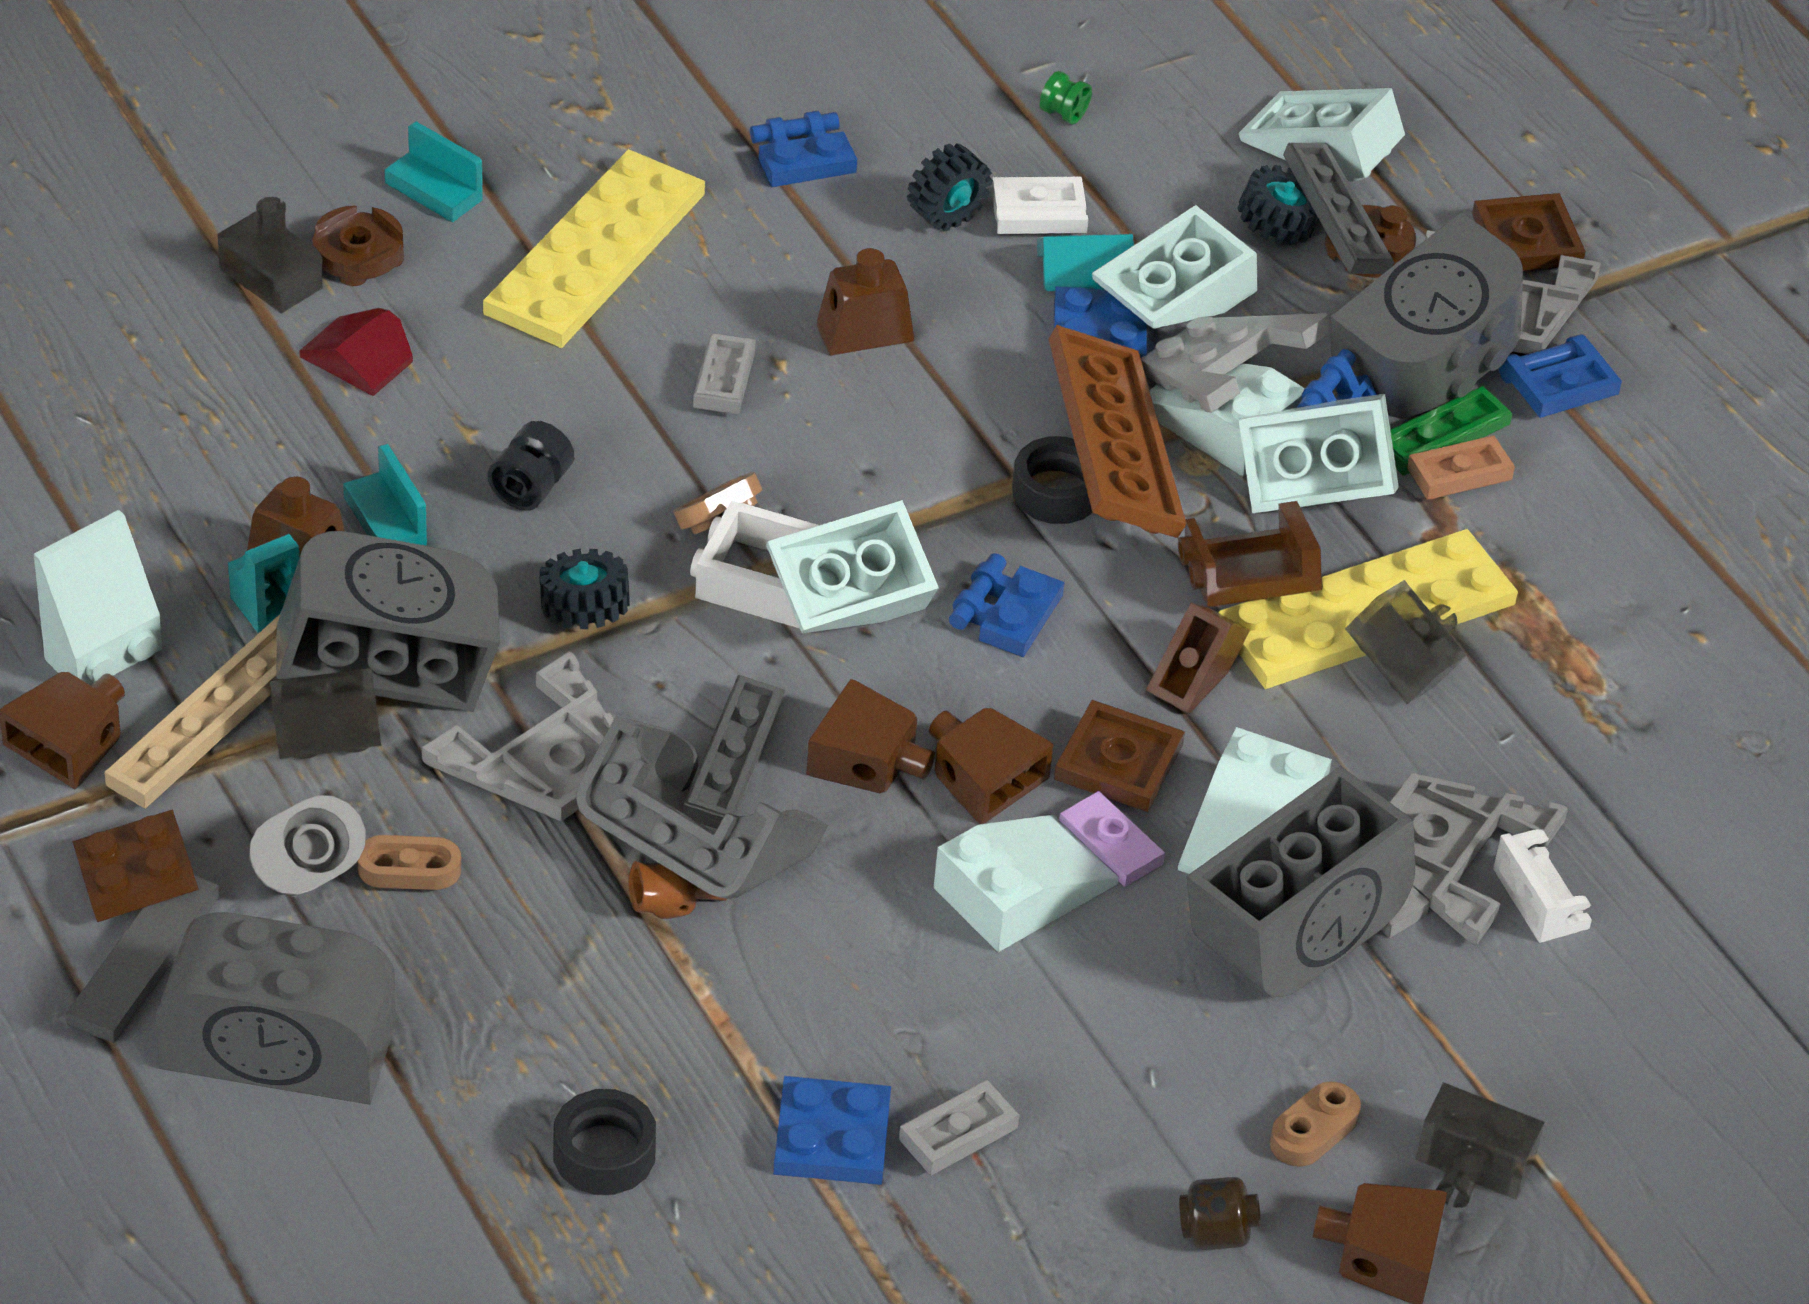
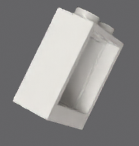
[690,500,819,628]

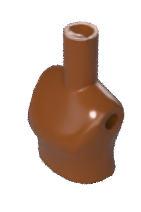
[628,861,727,919]

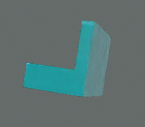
[385,121,483,222]
[1037,234,1134,292]
[343,443,427,546]

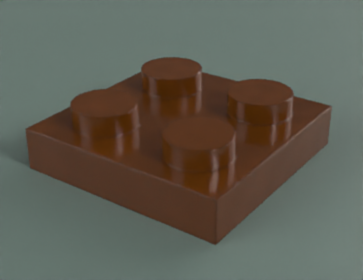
[1472,193,1586,271]
[1054,700,1185,812]
[72,809,199,923]

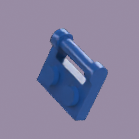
[1498,334,1622,418]

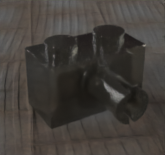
[217,197,323,314]
[1345,580,1467,704]
[270,668,382,759]
[1416,1082,1544,1208]

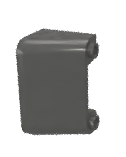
[576,716,828,899]

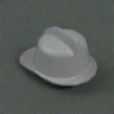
[249,795,366,895]

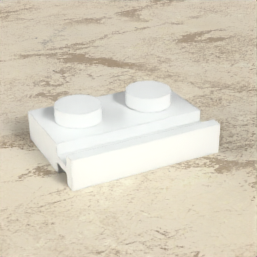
[991,177,1088,234]

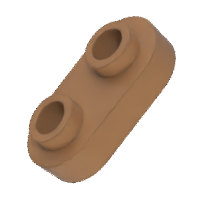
[673,472,763,534]
[357,835,461,890]
[1270,1081,1361,1167]

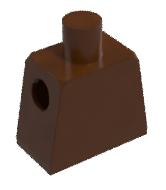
[817,248,914,356]
[247,476,345,558]
[0,672,125,790]
[806,679,935,794]
[929,708,1054,824]
[1313,1183,1447,1304]

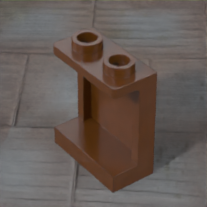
[1178,501,1322,607]

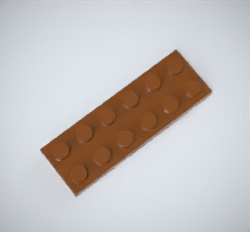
[1048,325,1186,538]

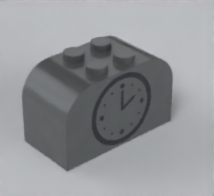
[1330,212,1523,420]
[276,531,500,712]
[1186,766,1415,997]
[155,912,396,1105]

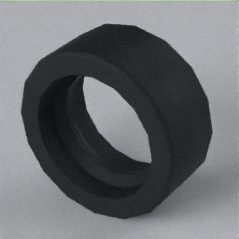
[1012,436,1093,524]
[553,1089,656,1195]

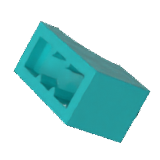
[228,534,299,633]

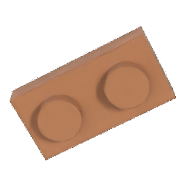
[1407,435,1515,500]

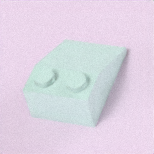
[1239,88,1405,182]
[1092,205,1257,329]
[1149,363,1305,477]
[1238,394,1399,513]
[766,500,939,633]
[34,510,162,685]
[1178,727,1332,874]
[934,815,1119,952]

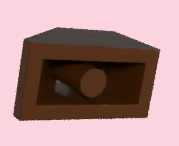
[1146,602,1250,713]

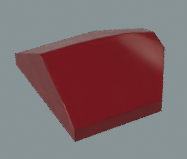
[299,308,413,396]

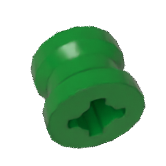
[1039,71,1092,125]

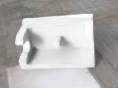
[1493,829,1592,943]

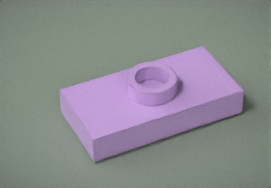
[1059,791,1165,887]

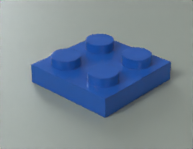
[1053,286,1147,362]
[773,1076,891,1185]

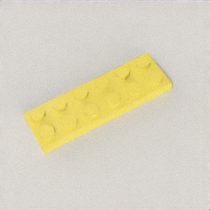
[483,149,705,348]
[1219,529,1518,689]

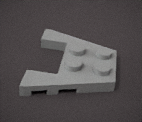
[1425,230,1601,354]
[1141,313,1331,413]
[422,651,614,821]
[1390,773,1568,946]

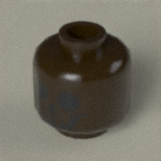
[1179,1177,1261,1250]

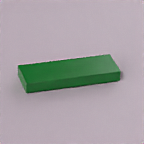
[1390,386,1512,476]

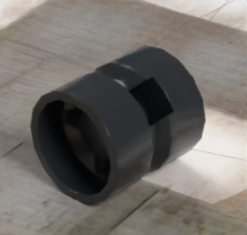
[487,421,575,511]

